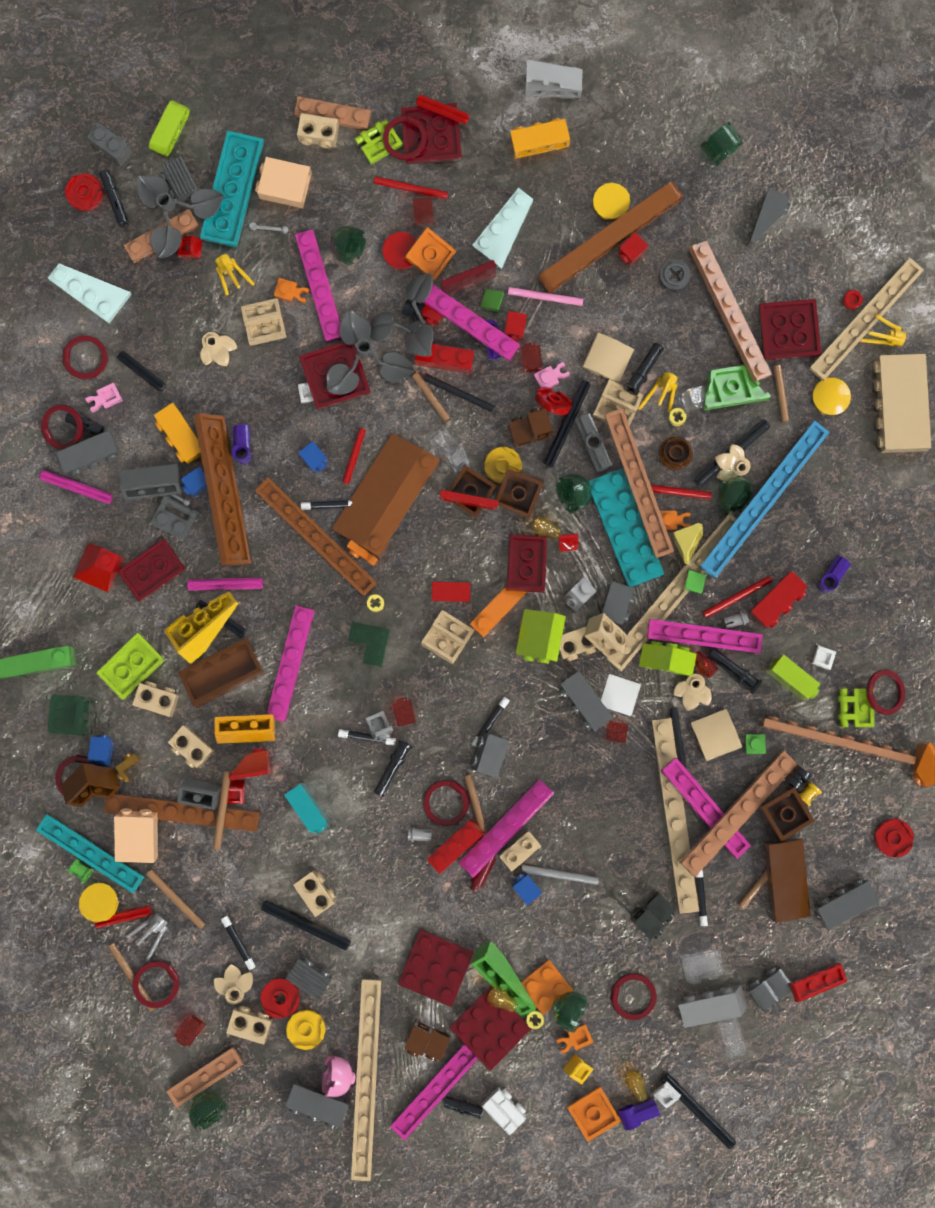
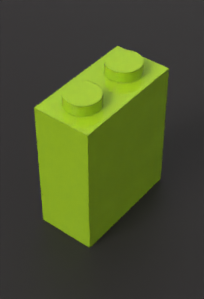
[516,609,566,664]
[765,655,820,700]

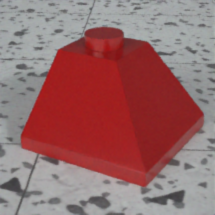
[73,543,124,593]
[229,747,272,780]

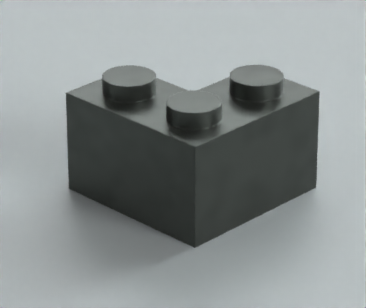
[631,892,676,940]

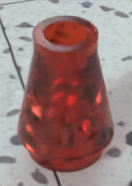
[695,651,719,679]

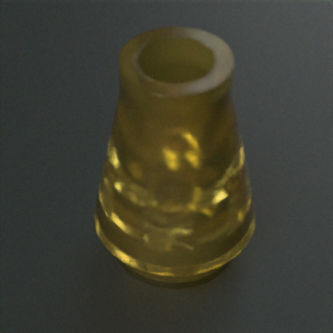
[532,516,561,539]
[487,987,518,1012]
[625,1070,648,1102]

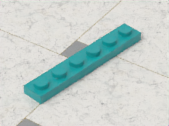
[36,814,145,893]

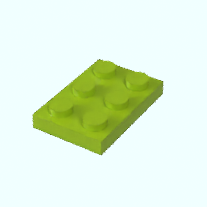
[96,633,165,700]

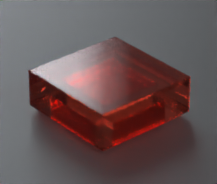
[606,721,629,743]

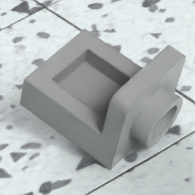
[563,578,597,611]
[365,711,393,741]

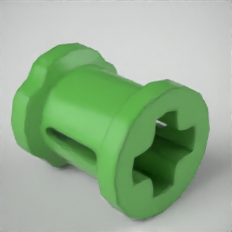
[67,859,94,884]

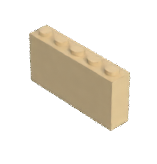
[873,354,931,453]

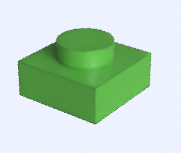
[745,734,766,754]

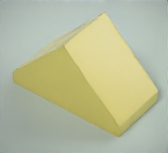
[673,523,703,564]

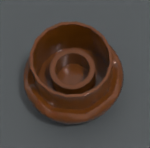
[659,436,693,470]

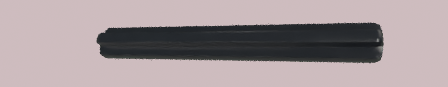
[544,380,591,468]
[694,419,771,487]
[261,901,351,950]
[661,1073,736,1149]

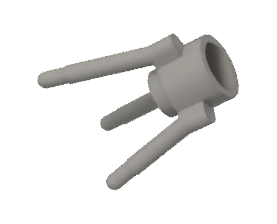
[126,913,168,962]

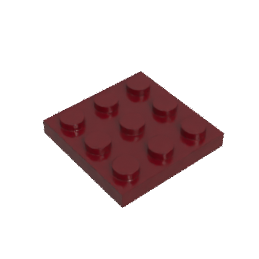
[401,103,462,165]
[758,299,822,361]
[299,342,371,410]
[398,929,474,1007]
[448,986,531,1071]

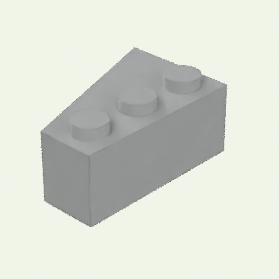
[525,60,583,98]
[678,984,747,1028]

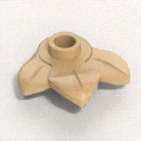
[200,332,237,366]
[715,444,751,481]
[673,673,712,711]
[214,964,253,1004]

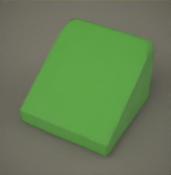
[480,289,504,313]
[683,570,706,594]

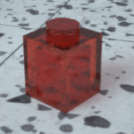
[413,197,434,224]
[521,343,542,373]
[392,697,417,727]
[174,1013,206,1047]

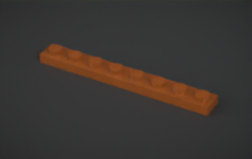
[255,477,377,597]
[103,794,260,832]

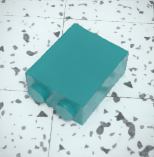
[284,783,330,834]

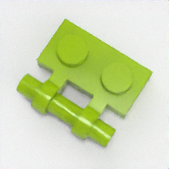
[354,119,403,165]
[838,689,874,727]

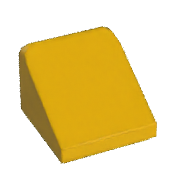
[563,1054,594,1085]

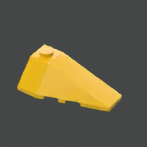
[164,591,238,664]

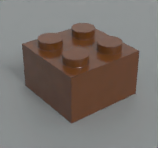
[446,465,497,520]
[495,466,544,518]
[758,787,815,841]

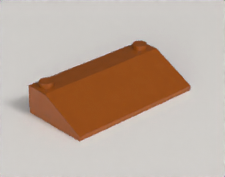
[332,433,440,559]

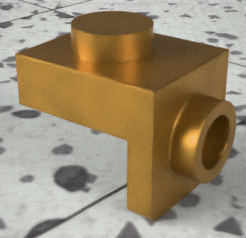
[115,753,142,783]

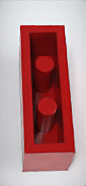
[415,344,474,374]
[748,571,808,629]
[426,819,486,874]

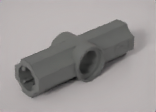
[575,413,612,472]

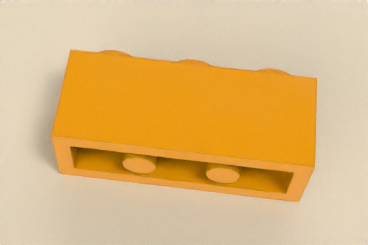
[510,118,570,159]
[154,403,201,465]
[215,715,275,744]

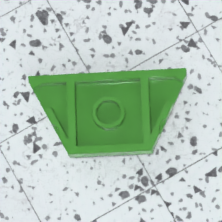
[703,365,771,411]

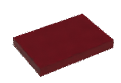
[441,260,496,296]
[506,534,548,593]
[117,538,187,602]

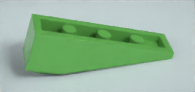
[0,646,76,679]
[471,941,537,1017]

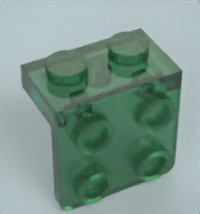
[48,694,91,736]

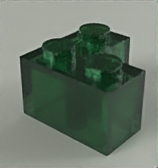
[348,621,391,668]

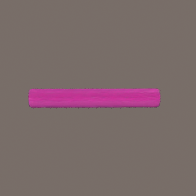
[40,470,113,504]
[187,578,263,591]

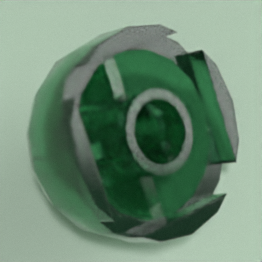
[330,226,366,265]
[556,473,592,513]
[718,477,755,516]
[552,992,587,1033]
[188,1092,229,1132]

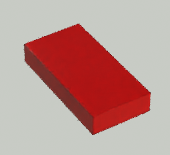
[432,582,470,602]

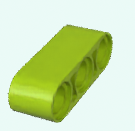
[149,100,190,157]

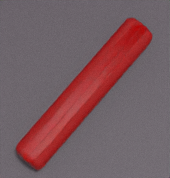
[416,94,470,124]
[94,905,152,928]

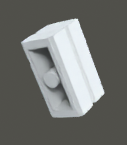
[482,1087,526,1135]

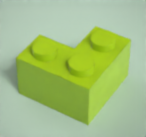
[639,641,697,676]

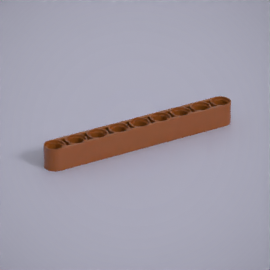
[538,181,684,293]

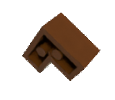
[508,408,553,448]
[61,763,120,807]
[404,1020,451,1061]

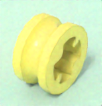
[668,408,686,426]
[367,594,384,612]
[526,1010,544,1029]

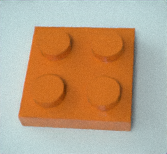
[404,227,456,281]
[521,959,574,1015]
[567,1086,621,1142]

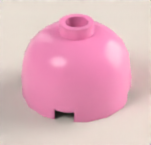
[322,1056,355,1097]

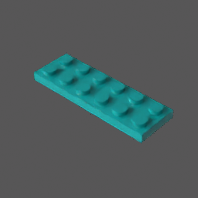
[200,130,265,248]
[587,469,664,587]

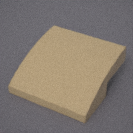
[241,298,287,346]
[582,333,634,383]
[592,379,644,426]
[420,610,474,665]
[691,709,742,761]

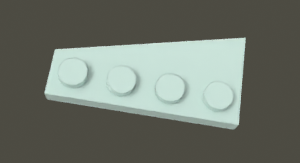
[472,188,533,270]
[48,264,131,323]

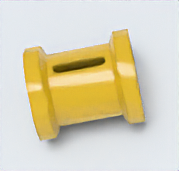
[798,781,822,807]

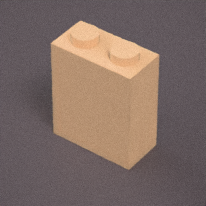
[255,157,312,209]
[114,809,158,863]

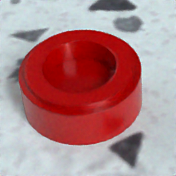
[842,290,863,310]

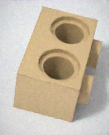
[297,113,339,148]
[584,613,628,659]
[559,626,597,662]
[132,681,179,717]
[168,725,215,768]
[499,830,541,871]
[293,870,336,917]
[226,1006,273,1045]

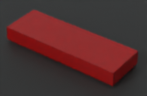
[440,490,498,511]
[789,963,847,1002]

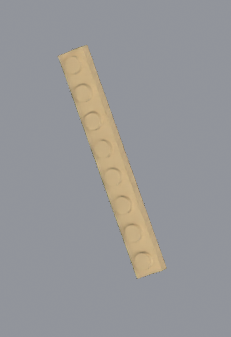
[809,258,924,381]

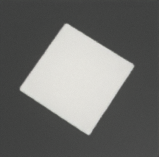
[601,674,641,716]

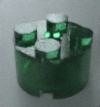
[699,121,744,166]

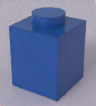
[298,441,329,473]
[181,466,207,498]
[88,735,114,767]
[512,873,542,905]

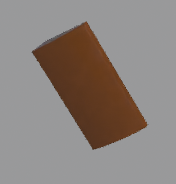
[178,637,265,709]
[764,838,811,923]

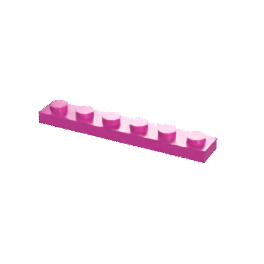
[295,229,341,343]
[423,284,520,361]
[267,606,315,722]
[646,619,763,653]
[660,758,751,859]
[458,780,554,878]
[390,1044,477,1141]

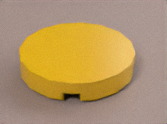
[593,183,631,221]
[484,447,522,485]
[79,883,118,923]
[286,1009,326,1050]

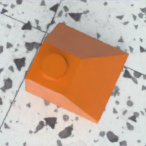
[911,742,935,788]

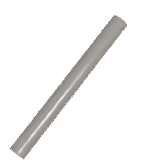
[521,865,599,885]

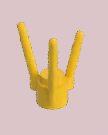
[215,254,255,295]
[860,314,906,347]
[638,372,678,413]

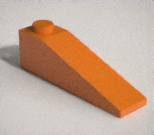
[470,586,527,639]

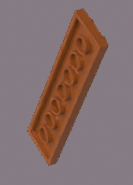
[194,413,251,566]

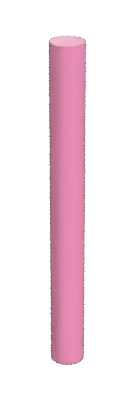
[508,287,583,306]

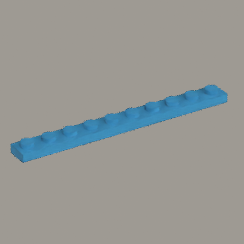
[699,421,829,579]

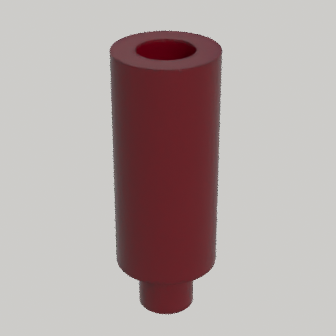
[470,857,497,892]

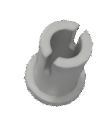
[723,611,749,629]
[408,827,432,842]

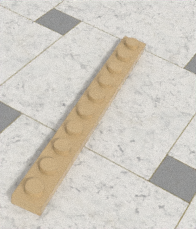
[607,513,736,671]
[651,718,699,914]
[351,979,382,1181]

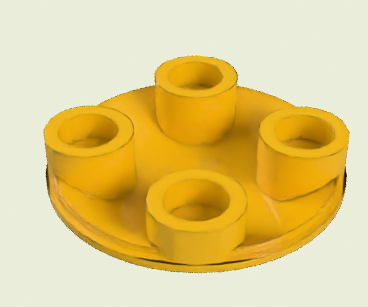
[813,378,851,415]

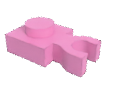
[534,362,570,388]
[85,383,123,413]

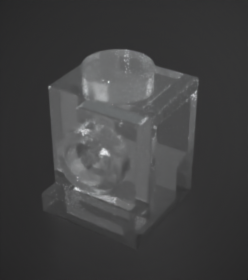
[678,385,706,414]

